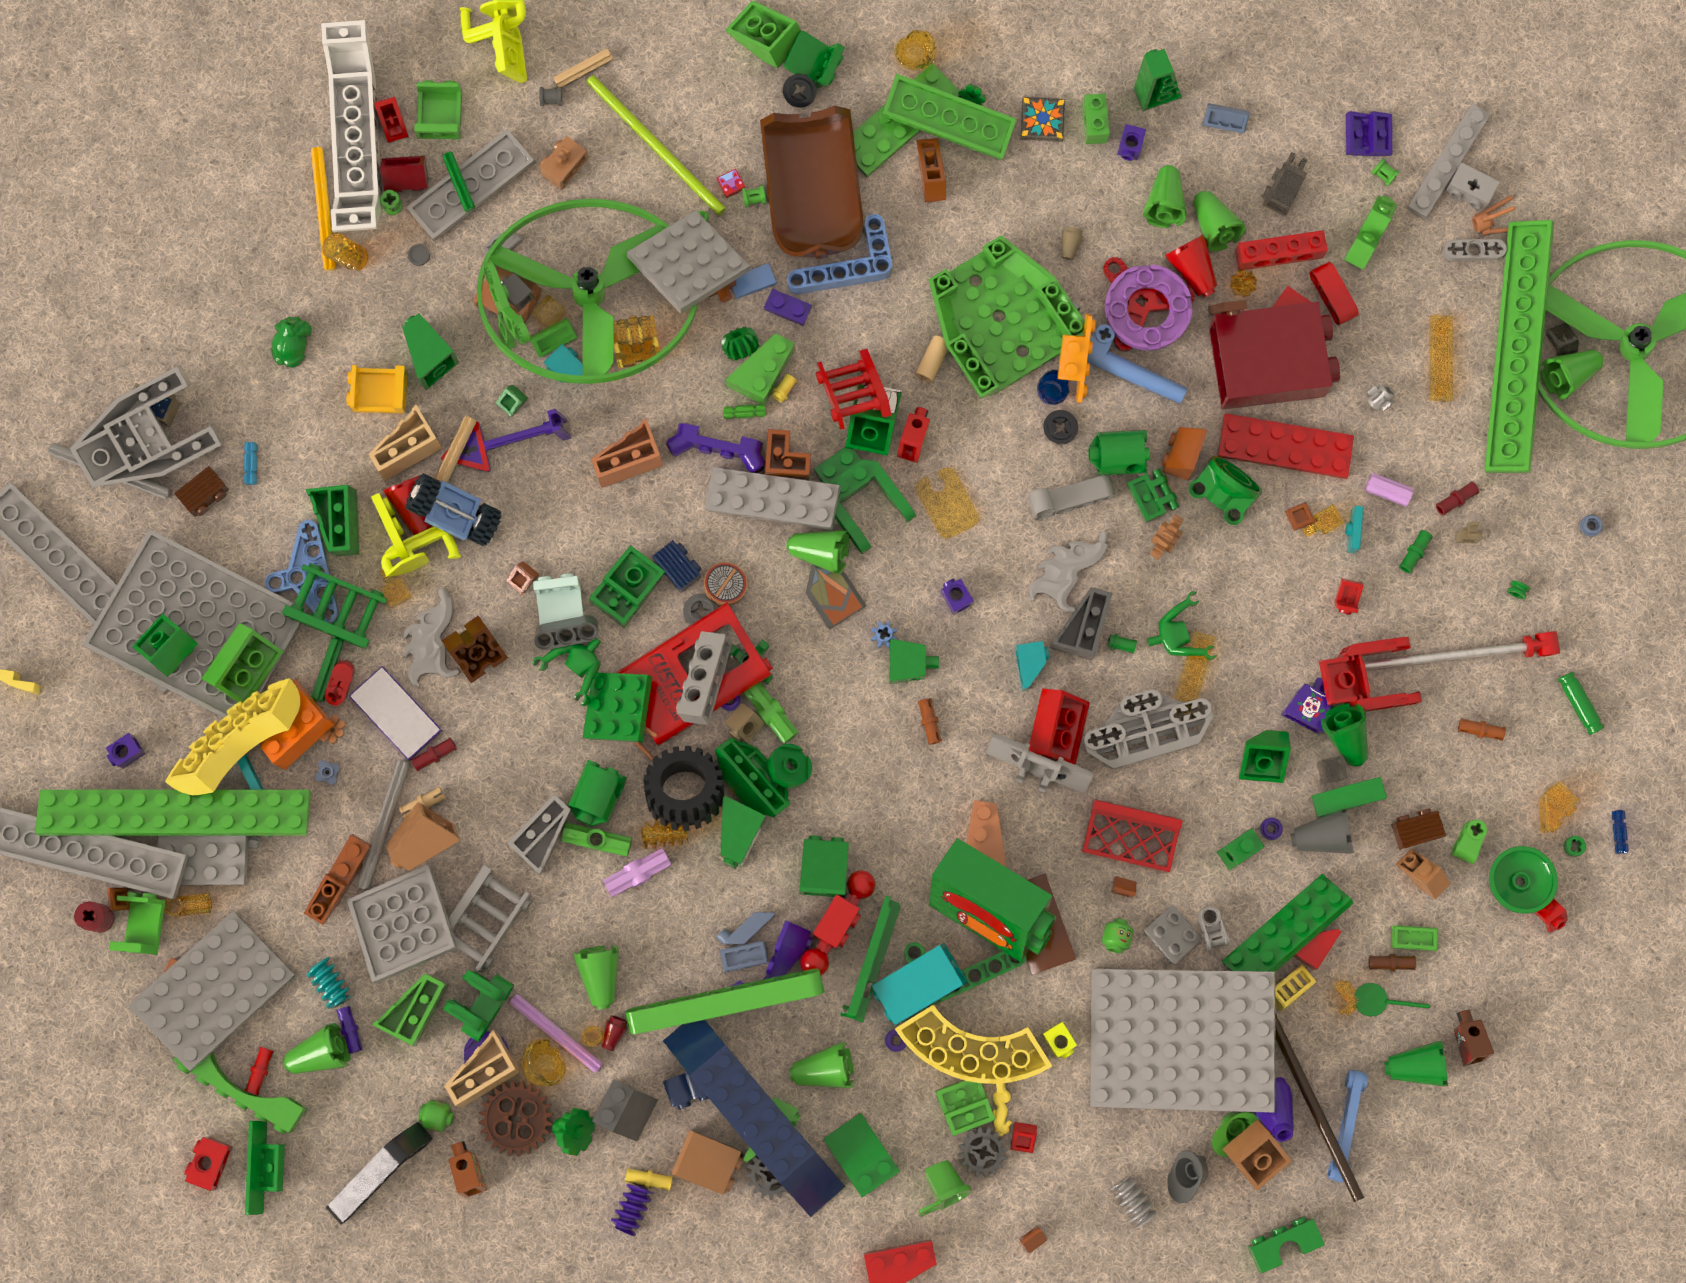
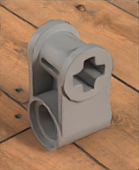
[1197,906,1230,951]

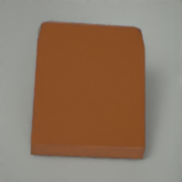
[506,561,540,595]
[1111,876,1137,898]
[1020,1226,1047,1253]

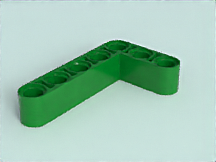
[904,942,1026,1005]

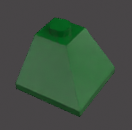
[1239,730,1291,783]

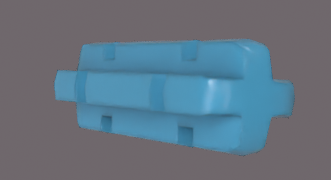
[244,442,257,485]

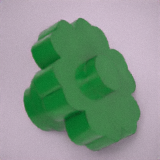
[552,1107,595,1156]

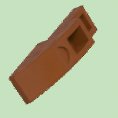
[304,834,372,925]

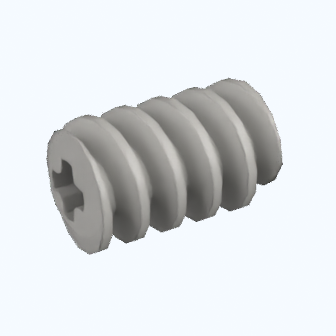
[1110,1176,1157,1229]

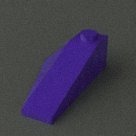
[757,920,814,1009]

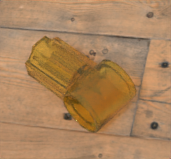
[164,893,212,918]

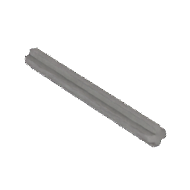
[48,443,172,499]
[357,760,410,890]

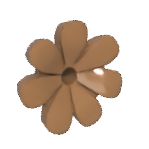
[320,714,346,744]

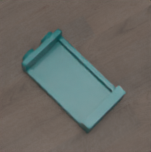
[872,942,968,1025]

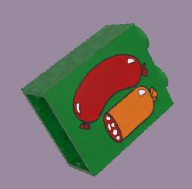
[929,838,1056,962]

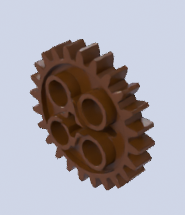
[479,1081,554,1156]

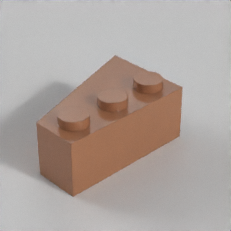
[966,800,1007,868]

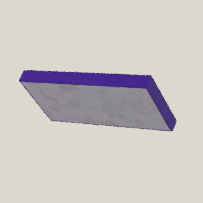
[349,666,442,761]

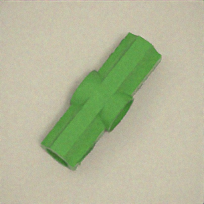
[744,683,799,744]
[562,823,632,857]

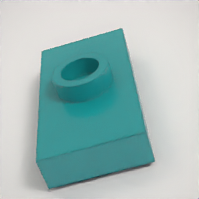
[1345,505,1364,553]

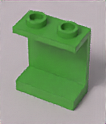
[109,892,166,955]

